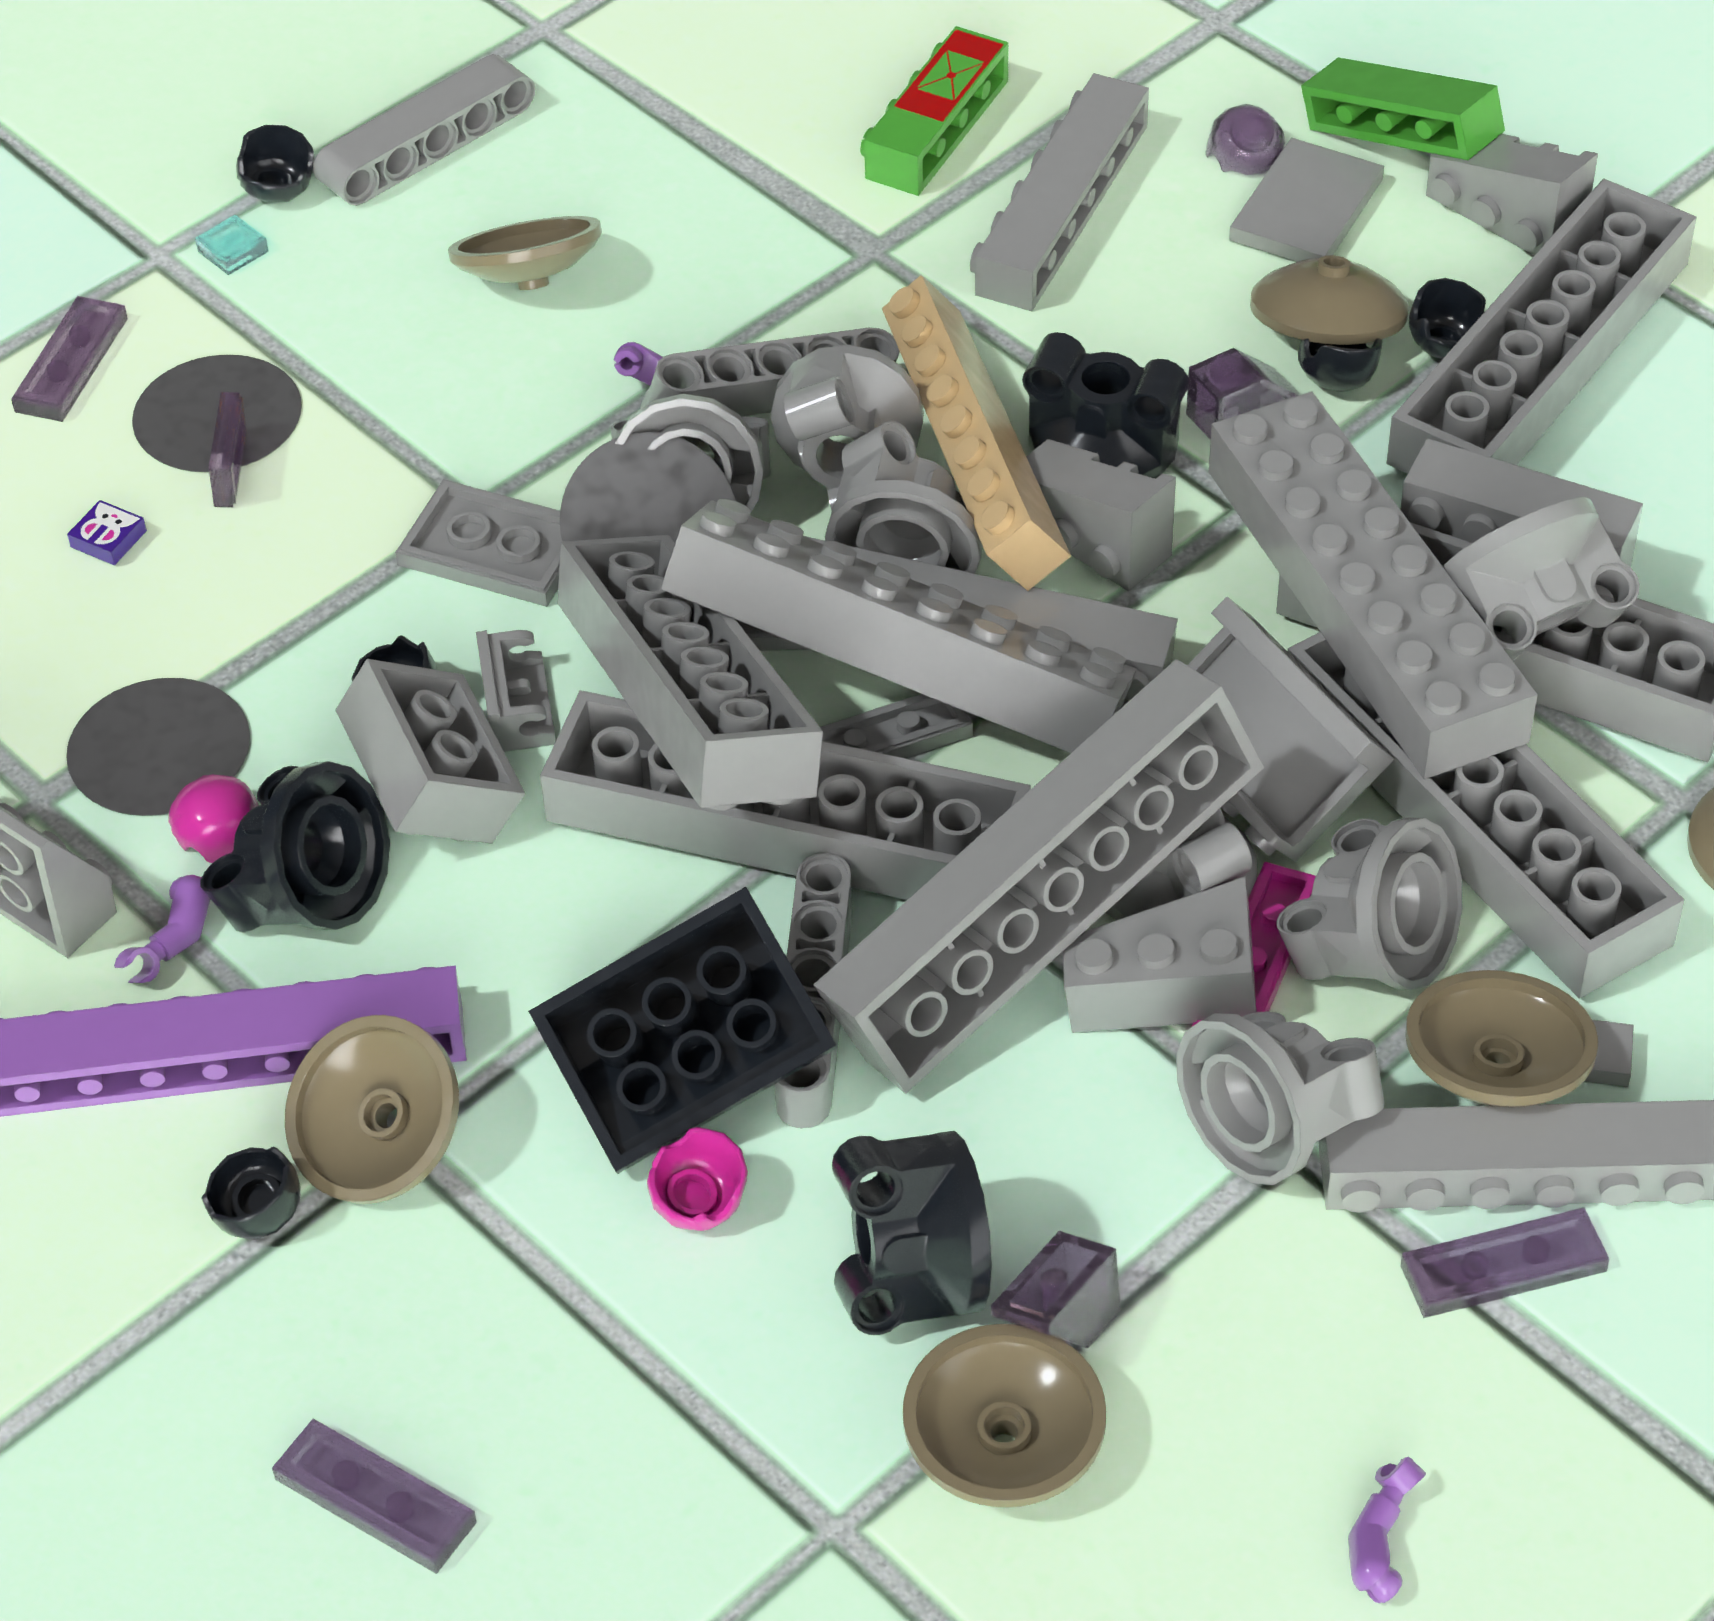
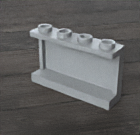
[1188,596,1394,862]

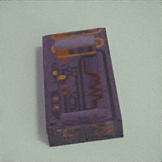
[208,392,247,507]

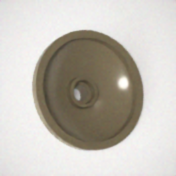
[448,216,602,290]
[1250,255,1409,345]
[1405,970,1598,1108]
[285,1015,459,1204]
[903,1324,1106,1508]

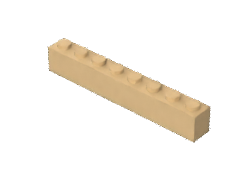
[882,275,1071,591]

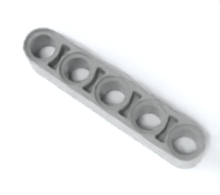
[313,54,536,206]
[645,327,900,417]
[774,853,853,1129]

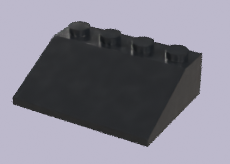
[528,887,838,1174]

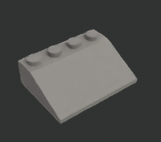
[0,803,117,958]

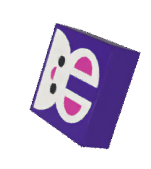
[67,500,147,566]

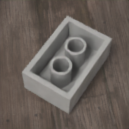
[335,659,526,844]

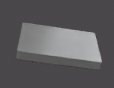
[1229,137,1384,262]
[395,479,562,607]

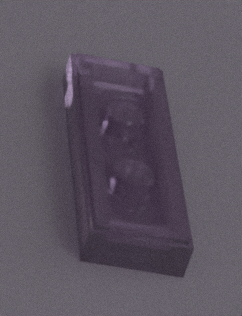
[11,296,128,422]
[1400,1207,1610,1319]
[272,1418,477,1574]

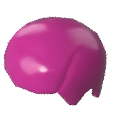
[168,774,259,863]
[647,1127,748,1231]

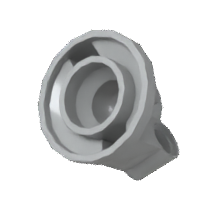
[771,344,924,511]
[611,394,771,513]
[824,420,983,574]
[1443,497,1640,662]
[1106,809,1257,921]
[1276,817,1463,990]
[1176,1011,1385,1185]

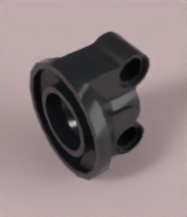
[1022,332,1190,479]
[200,761,390,932]
[832,1130,992,1335]

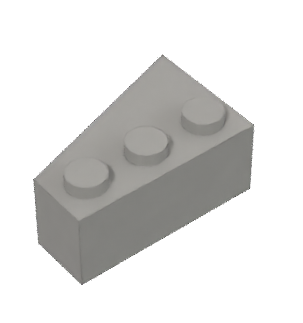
[1426,134,1598,256]
[1026,439,1176,591]
[1063,876,1257,1033]

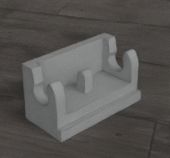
[476,630,556,752]

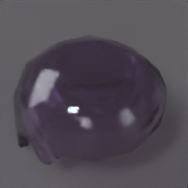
[1205,104,1285,175]

